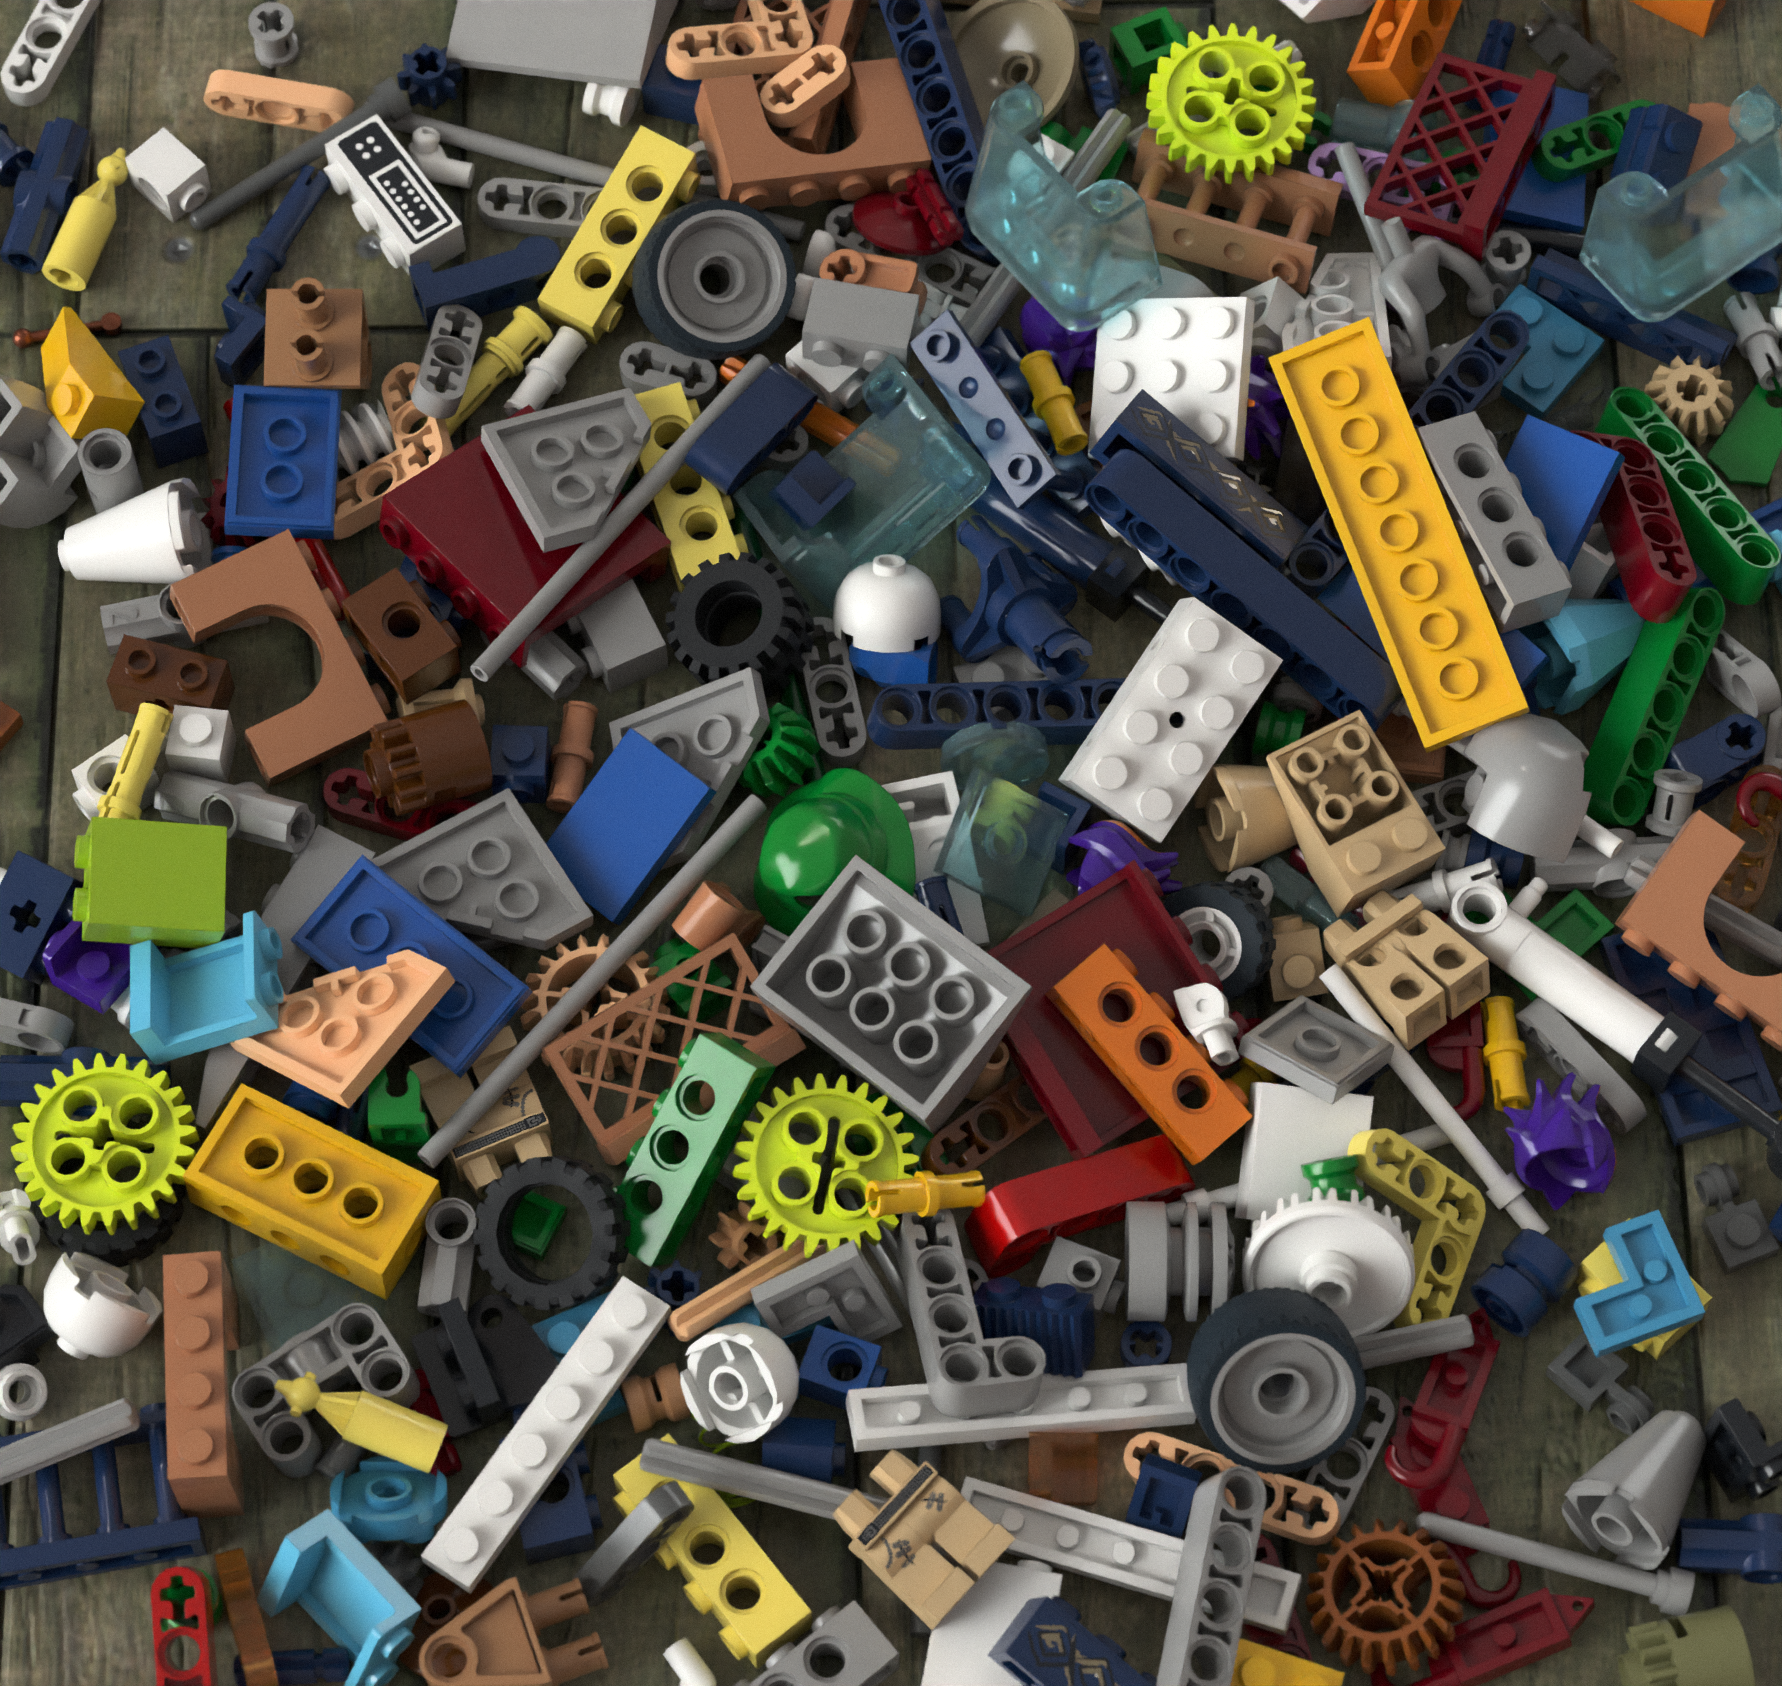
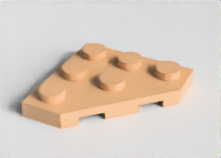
[230,949,455,1108]

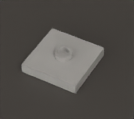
[1238,995,1395,1105]

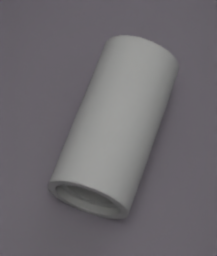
[78,428,145,514]

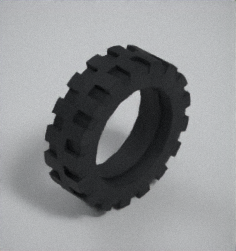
[32,1114,186,1267]
[473,1155,631,1310]

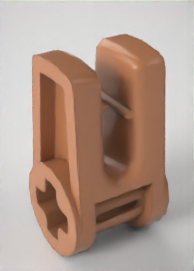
[819,249,928,316]

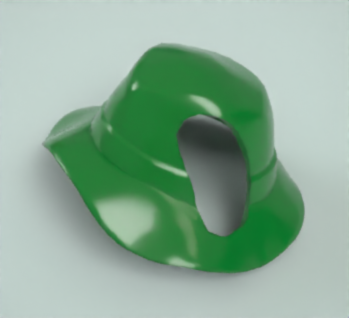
[753,768,916,937]

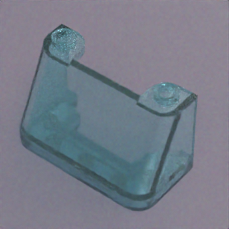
[965,80,1163,332]
[1579,83,1782,322]
[732,353,991,610]

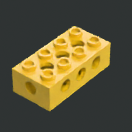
[183,1083,442,1300]

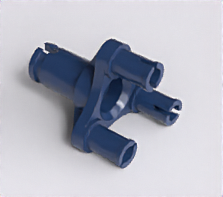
[940,515,1093,685]

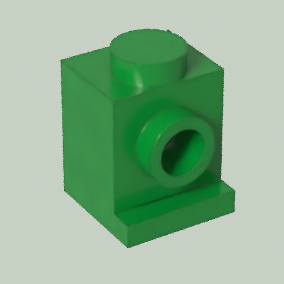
[1108,6,1189,95]
[649,938,733,1029]

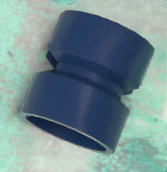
[1470,1228,1579,1337]

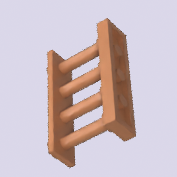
[1105,128,1344,294]

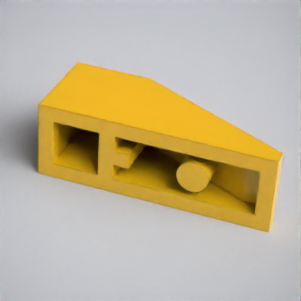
[41,307,145,440]

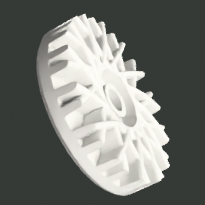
[1242,1187,1415,1338]

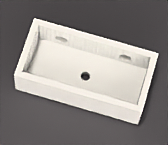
[1058,597,1283,843]

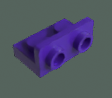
[42,919,163,1015]

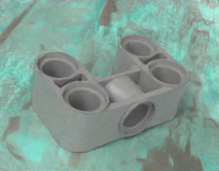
[232,1303,420,1478]

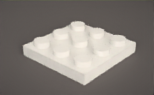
[1088,297,1255,461]

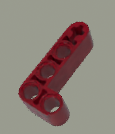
[1570,430,1697,623]

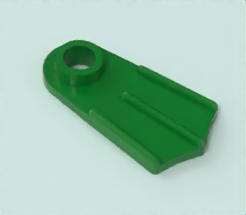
[1707,376,1782,488]

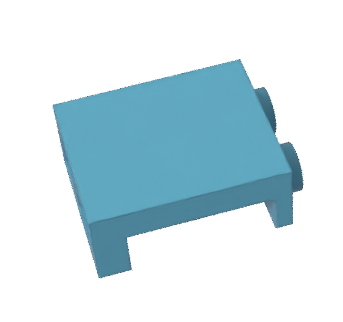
[130,910,284,1065]
[256,1509,422,1686]

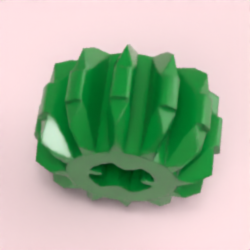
[737,702,821,799]

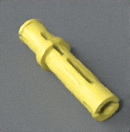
[97,703,174,820]

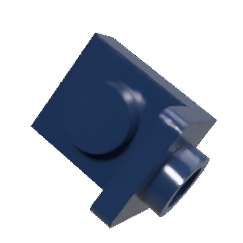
[214,296,266,389]
[1125,1453,1203,1539]

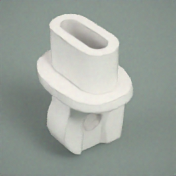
[1173,983,1239,1066]
[0,1188,40,1265]

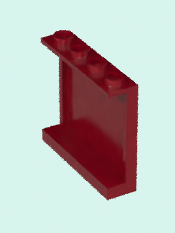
[379,405,671,669]
[986,859,1251,1161]

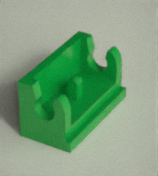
[368,1066,432,1164]

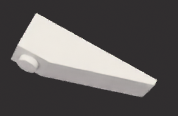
[1281,252,1392,372]

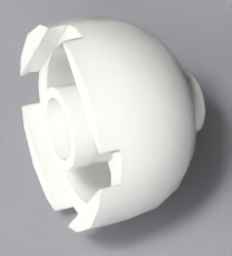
[833,554,941,653]
[43,1252,162,1360]
[681,1322,799,1444]

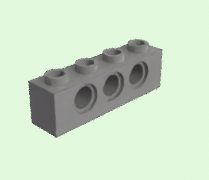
[1416,411,1572,634]
[733,1600,899,1686]

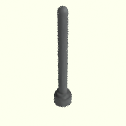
[190,77,412,230]

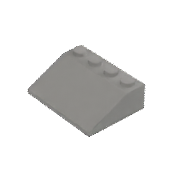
[446,0,678,89]
[750,855,1033,1135]

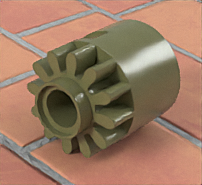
[1618,1605,1756,1686]

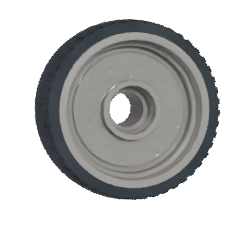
[632,199,796,360]
[1187,1287,1366,1474]

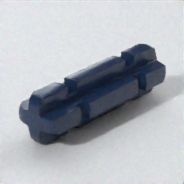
[1464,18,1516,113]
[234,1647,350,1686]

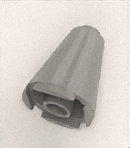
[1562,1410,1707,1571]

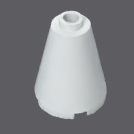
[58,478,214,584]

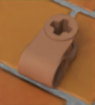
[672,880,765,953]

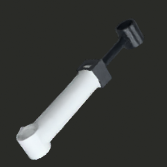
[1447,877,1782,1180]

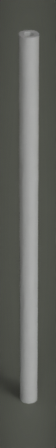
[364,100,806,242]
[470,354,771,682]
[417,794,767,1169]

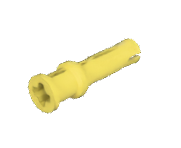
[419,306,553,437]

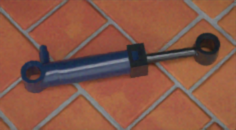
[919,421,1173,626]

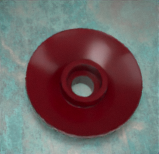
[852,191,948,256]

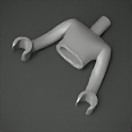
[1378,217,1507,385]

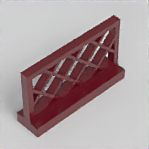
[1364,52,1557,262]

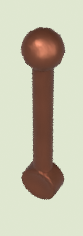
[13,312,122,349]

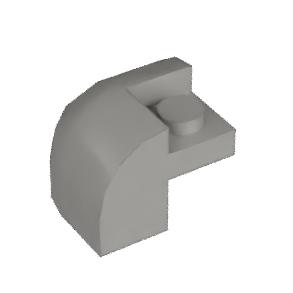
[0,374,82,528]
[1461,713,1592,863]

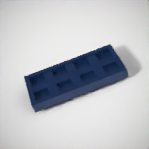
[1598,927,1782,1146]

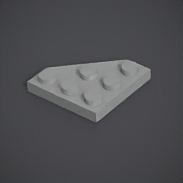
[481,387,651,553]
[609,667,770,870]
[370,788,593,950]

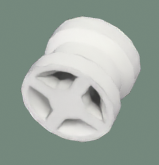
[582,82,641,127]

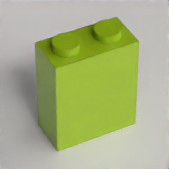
[73,816,227,949]

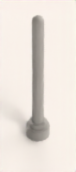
[1415,1512,1695,1616]

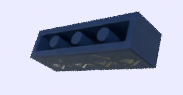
[1089,389,1309,569]
[988,1596,1157,1686]

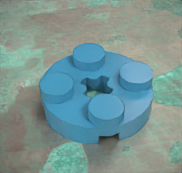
[330,1456,448,1544]

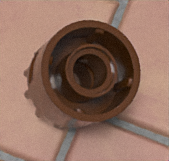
[363,699,492,816]

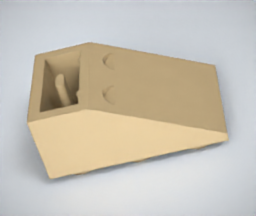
[1266,709,1446,918]

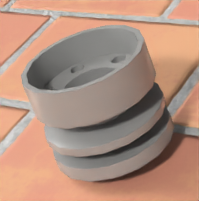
[1124,1202,1235,1322]

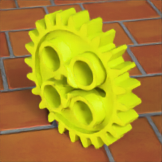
[1146,23,1316,184]
[11,1053,199,1235]
[732,1073,919,1259]

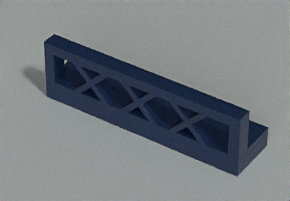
[1527,248,1738,371]

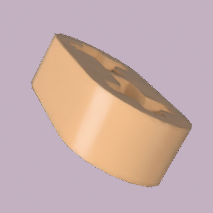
[760,44,851,128]

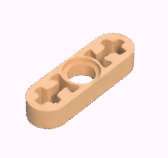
[203,70,355,132]

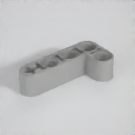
[896,1209,1046,1418]

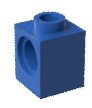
[798,1324,889,1410]

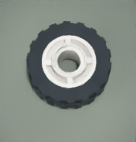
[1163,880,1276,1003]

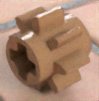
[709,1200,785,1270]

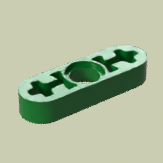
[1532,99,1656,182]

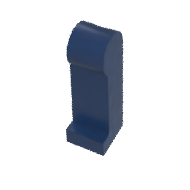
[408,236,561,332]

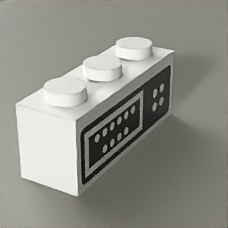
[324,114,466,276]

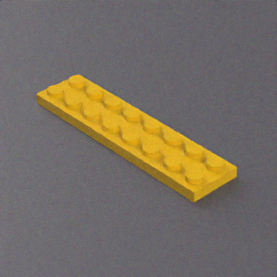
[1268,317,1530,753]

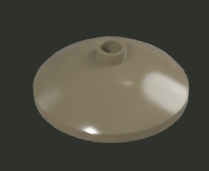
[943,0,1079,141]

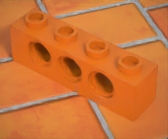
[1346,0,1462,111]
[1045,943,1253,1166]

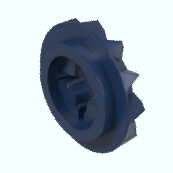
[1078,37,1120,119]

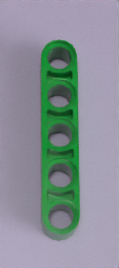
[1594,386,1781,605]
[1583,587,1725,826]

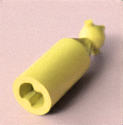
[42,148,128,291]
[274,1372,448,1473]

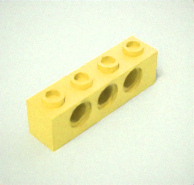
[538,125,701,345]
[635,382,749,593]
[612,1433,812,1669]

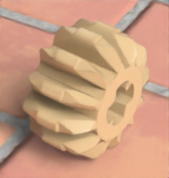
[1644,355,1734,447]

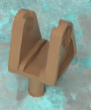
[263,277,372,389]
[419,1577,609,1686]

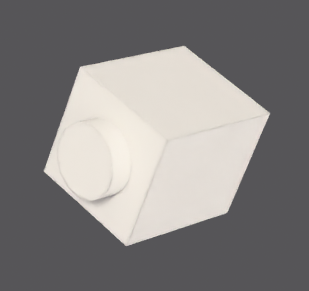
[165,705,237,783]

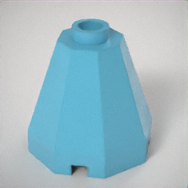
[1518,599,1645,715]

